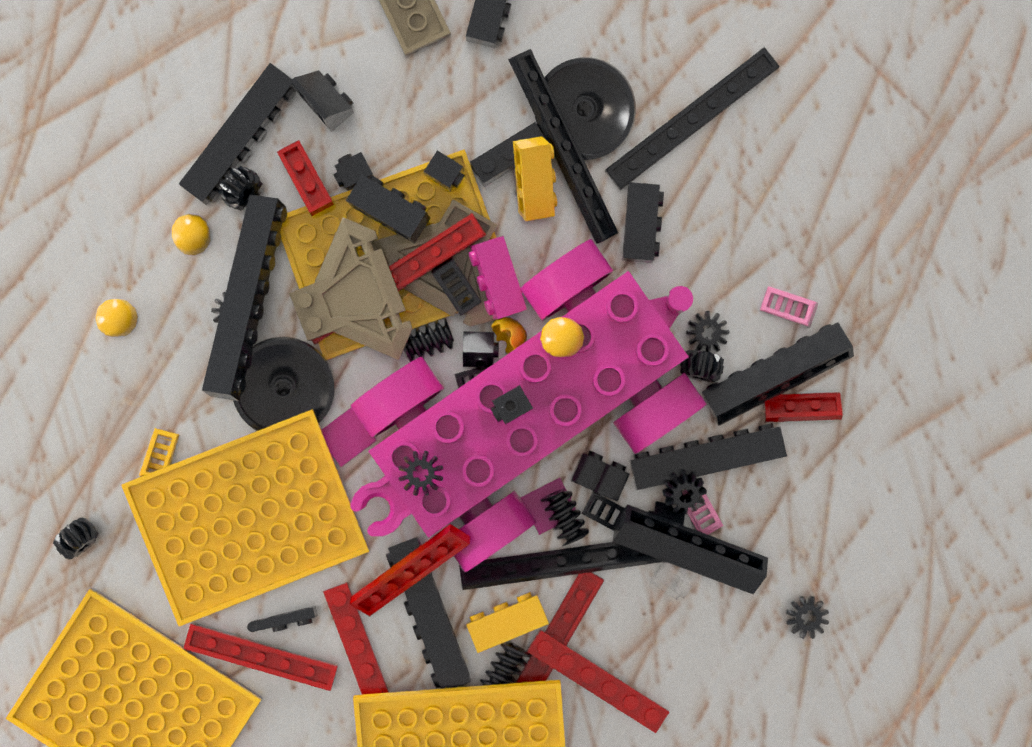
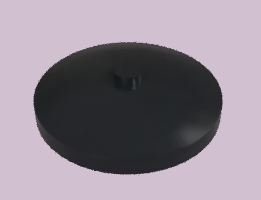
[535,57,636,160]
[233,337,334,431]

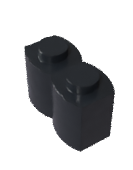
[570,451,630,502]

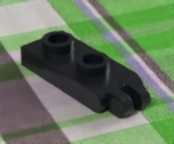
[247,606,318,632]

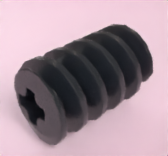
[403,318,454,362]
[540,489,589,546]
[480,641,532,685]

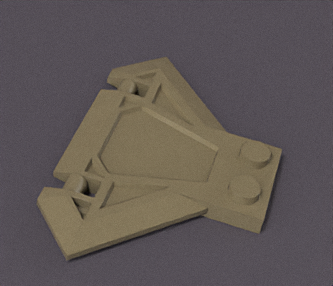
[371,199,498,327]
[289,217,413,360]

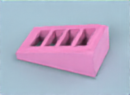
[760,286,818,327]
[681,489,723,535]

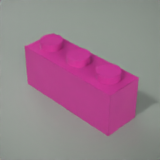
[469,236,527,319]

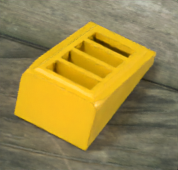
[139,428,179,477]

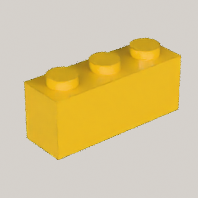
[513,136,557,221]
[466,592,549,653]

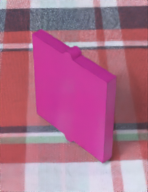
[322,408,377,467]
[520,478,576,535]

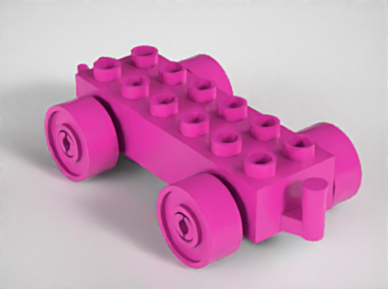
[350,239,707,572]

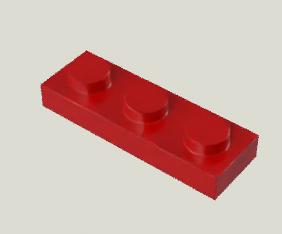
[277,140,334,217]
[764,392,843,422]

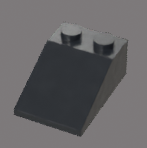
[291,70,354,132]

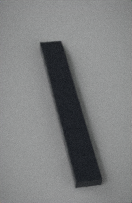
[605,47,780,190]
[508,49,618,244]
[459,542,665,590]

